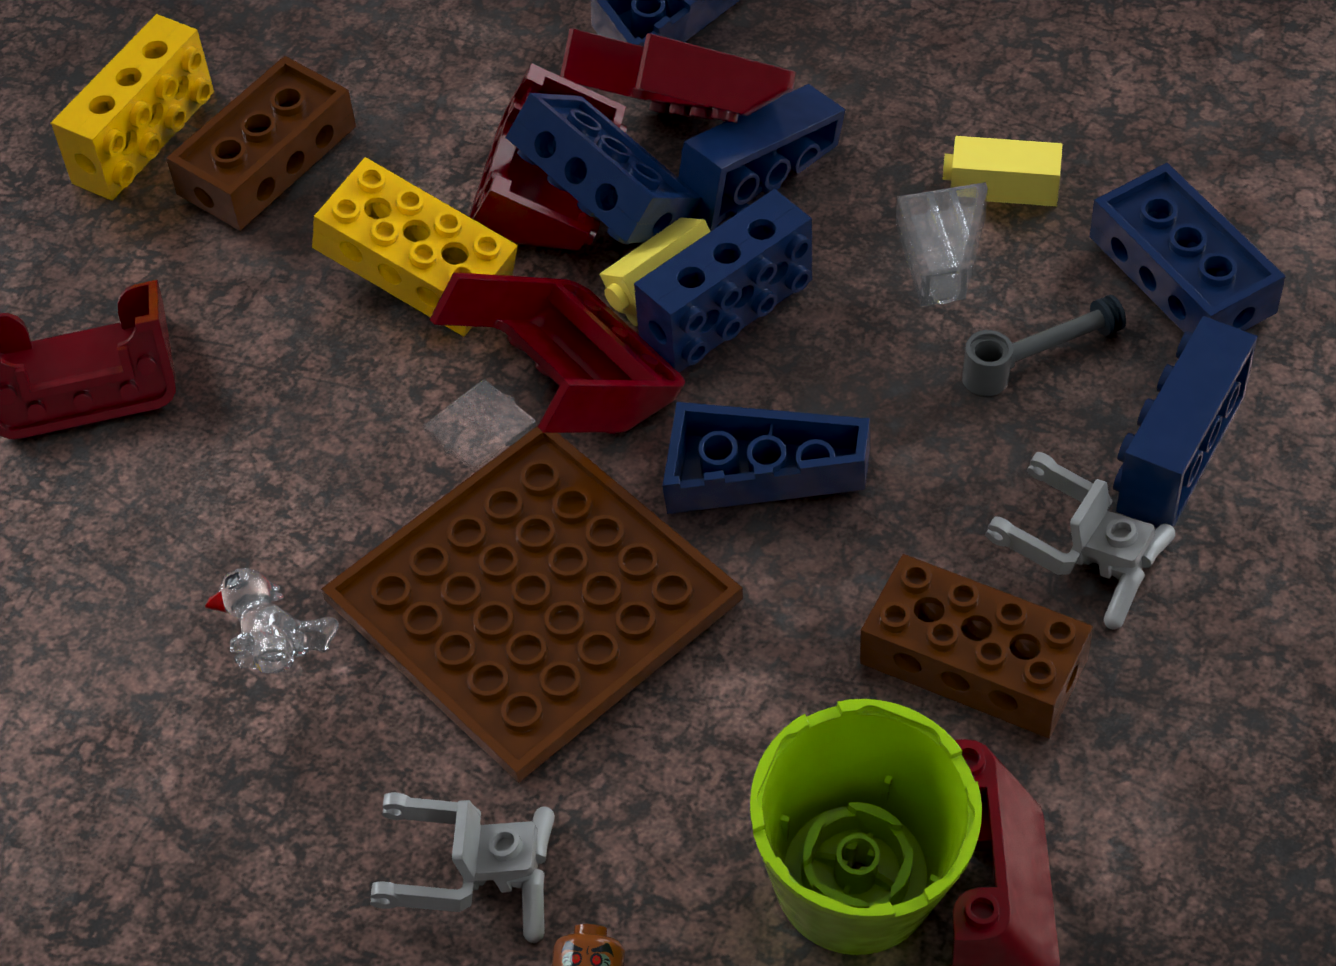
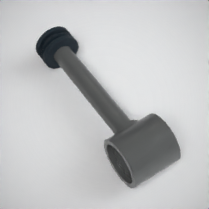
[962,294,1126,396]

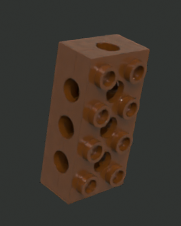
[166,56,356,231]
[860,554,1093,739]

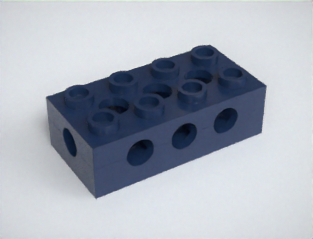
[505,93,702,245]
[1089,163,1285,333]
[634,189,812,372]

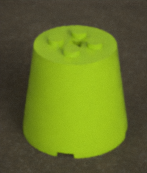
[750,699,982,955]

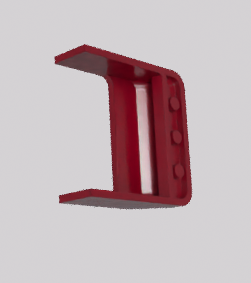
[560,28,796,123]
[429,272,685,434]

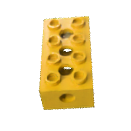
[51,14,214,201]
[312,157,518,337]

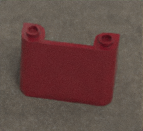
[468,63,627,250]
[0,280,176,439]
[948,739,1060,966]

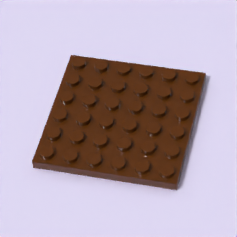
[321,426,743,783]

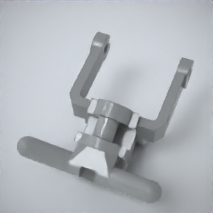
[985,452,1176,630]
[370,792,555,943]

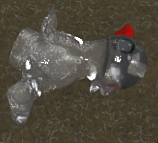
[205,568,339,673]

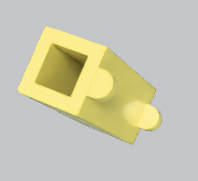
[943,136,1063,207]
[599,217,711,326]

